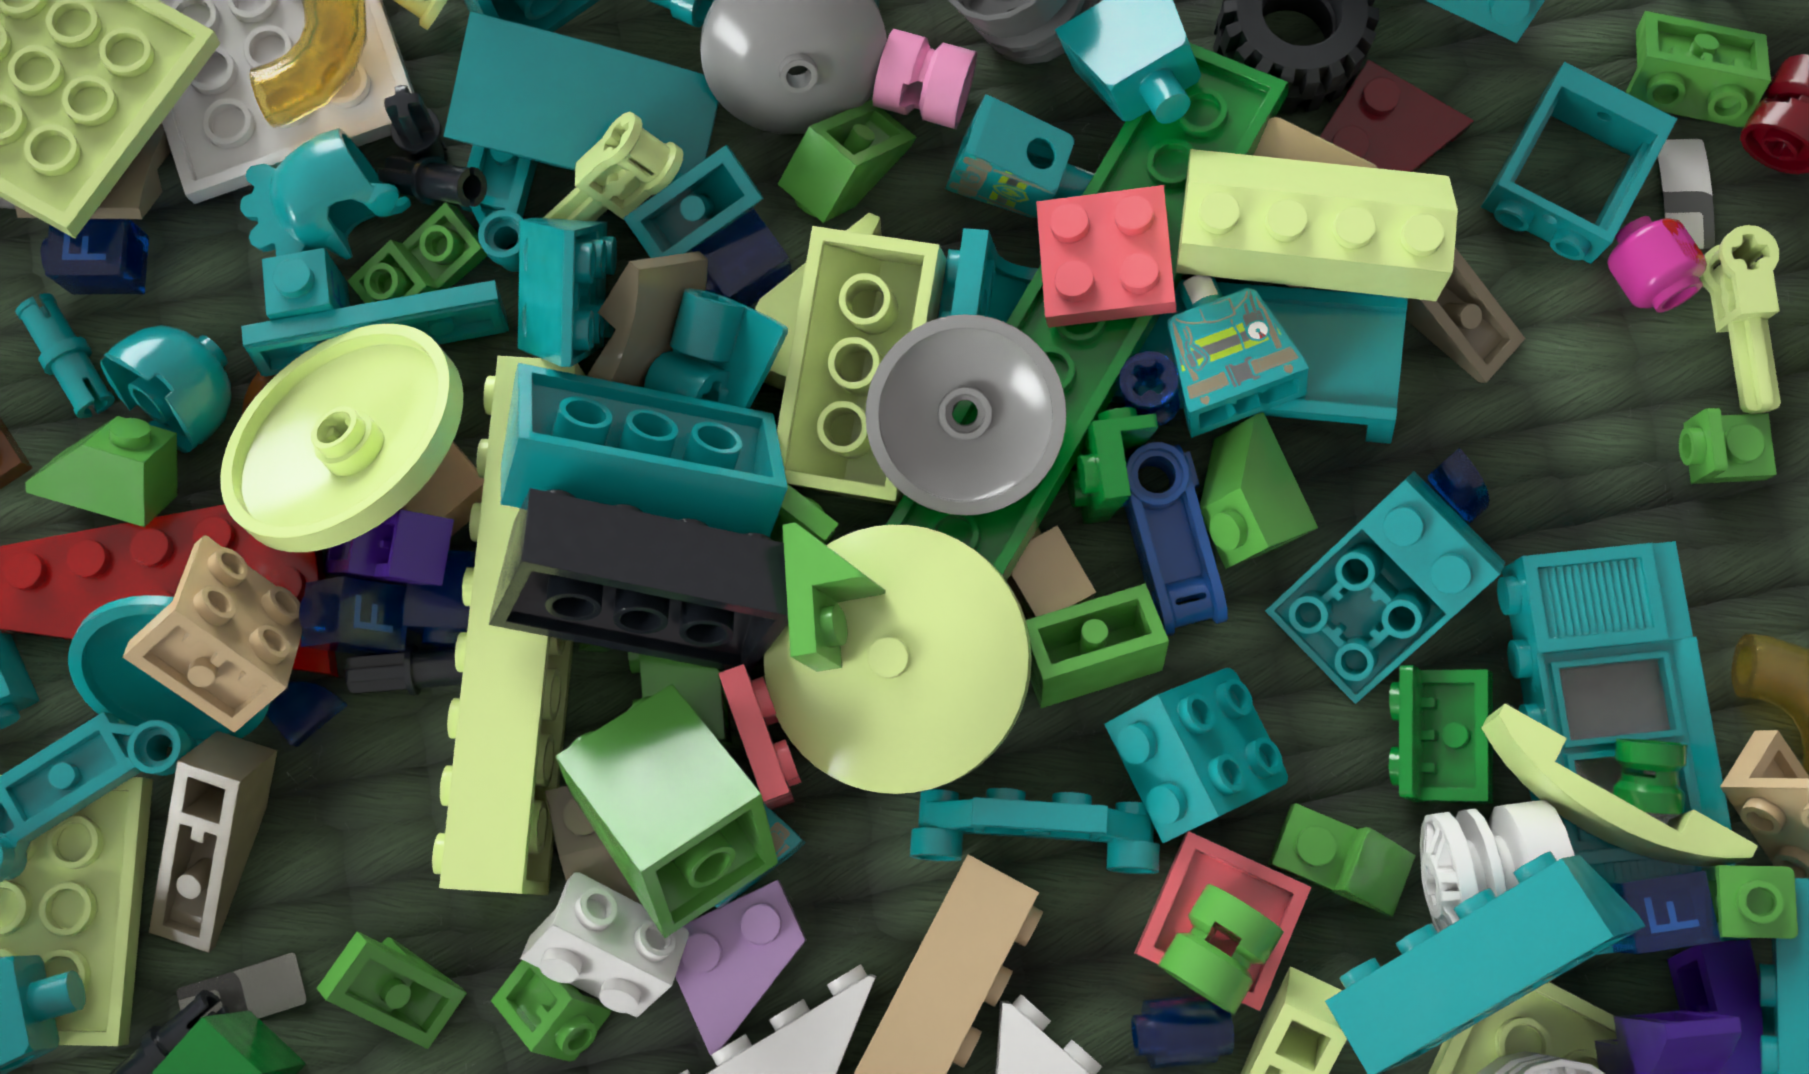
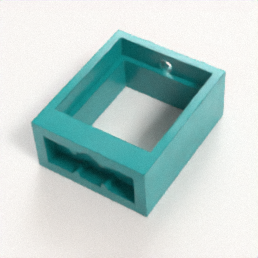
[1481,62,1677,264]

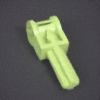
[543,112,684,221]
[1700,225,1781,414]

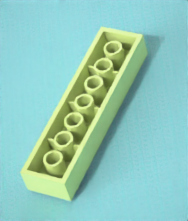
[432,356,586,895]

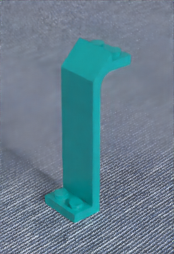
[938,228,1408,444]

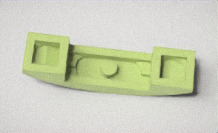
[1482,704,1758,867]

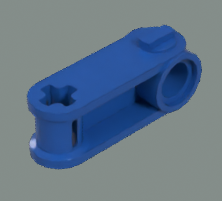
[1121,442,1228,637]

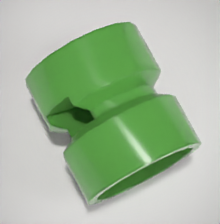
[1158,884,1284,1014]

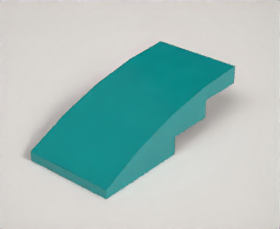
[444,11,719,185]

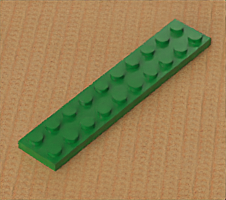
[886,42,1288,582]

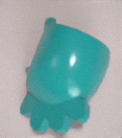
[240,128,412,259]

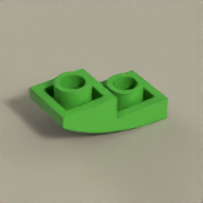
[348,202,487,304]

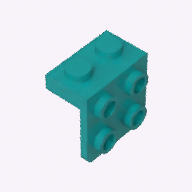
[1104,668,1288,843]

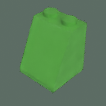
[555,684,778,938]

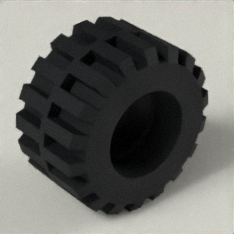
[1213,0,1379,114]

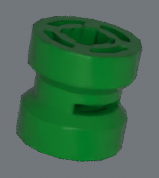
[1612,738,1688,814]

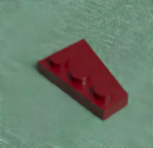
[1320,59,1474,172]

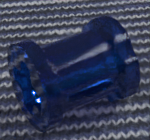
[1119,351,1180,425]

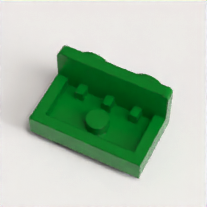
[1067,407,1158,524]
[1389,665,1493,804]

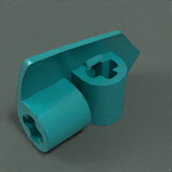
[644,288,788,409]

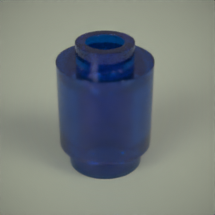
[1131,995,1234,1069]

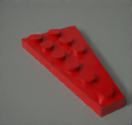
[0,504,338,677]

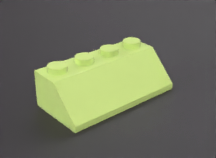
[1176,149,1458,301]
[777,226,947,505]

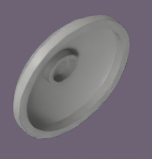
[700,0,887,134]
[865,314,1066,515]

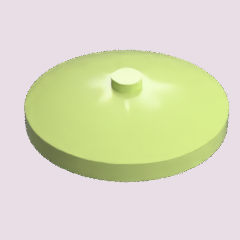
[221,324,463,552]
[764,525,1031,794]

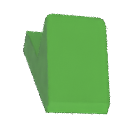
[783,522,886,672]
[1268,803,1416,917]
[316,931,467,1049]

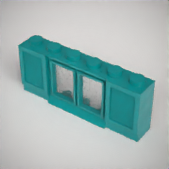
[1497,541,1748,955]

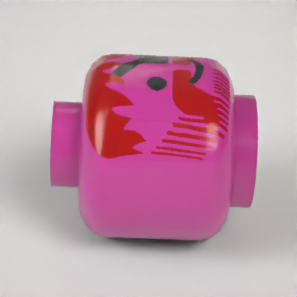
[1607,216,1707,313]

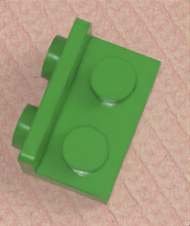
[1625,11,1771,127]

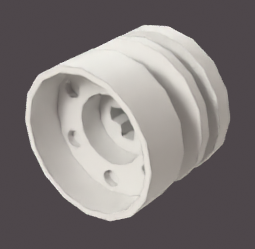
[1420,800,1574,932]

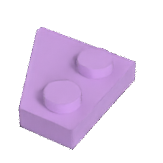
[675,880,807,1055]

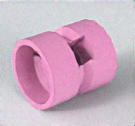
[872,29,977,129]

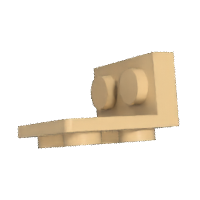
[123,536,308,733]

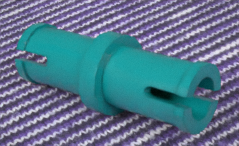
[15,293,115,419]

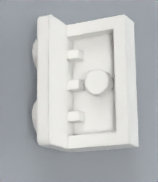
[520,872,689,1018]

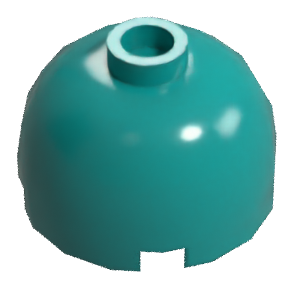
[100,325,231,453]

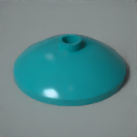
[68,595,271,747]

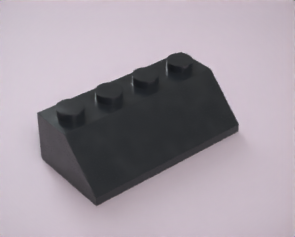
[489,488,788,674]

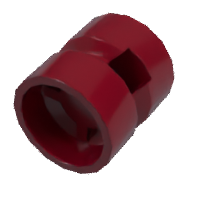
[1740,54,1809,175]

